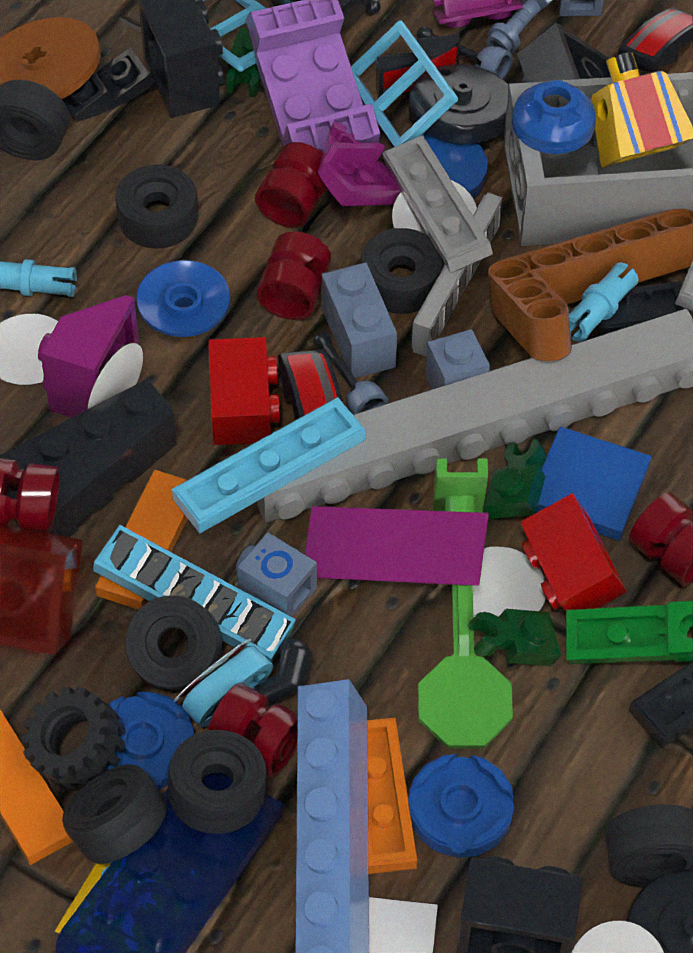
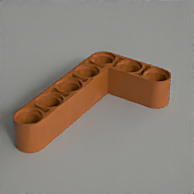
[488,209,693,361]

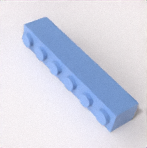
[296,679,369,953]

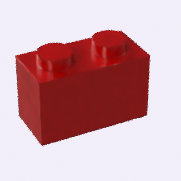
[209,337,280,445]
[520,493,627,611]

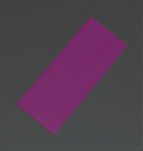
[305,506,489,586]

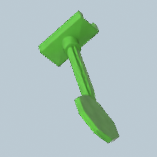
[418,459,513,749]

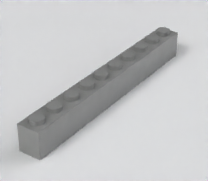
[256,309,693,523]

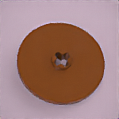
[0,17,101,99]

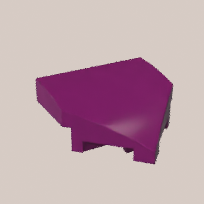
[318,121,402,206]

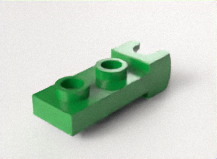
[566,601,693,665]

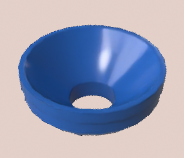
[512,80,596,154]

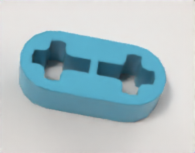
[182,646,273,727]

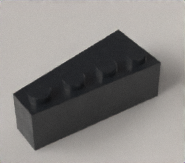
[0,378,177,569]

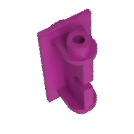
[432,0,523,27]

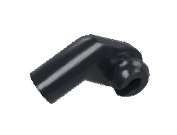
[254,639,313,707]

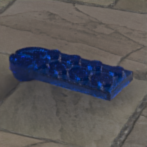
[56,773,283,953]

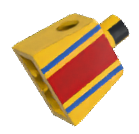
[591,52,693,168]

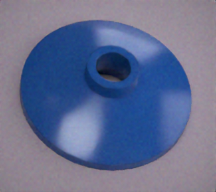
[136,260,230,337]

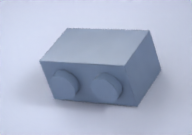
[322,263,397,378]

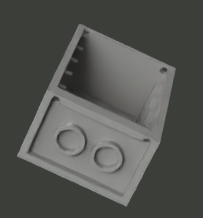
[503,72,693,246]

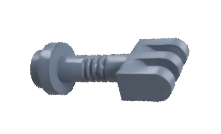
[486,0,552,54]

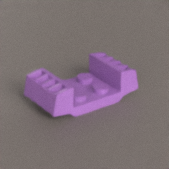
[246,0,380,152]

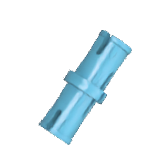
[0,259,77,297]
[569,262,639,342]

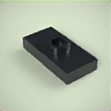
[596,281,691,337]
[629,661,693,748]

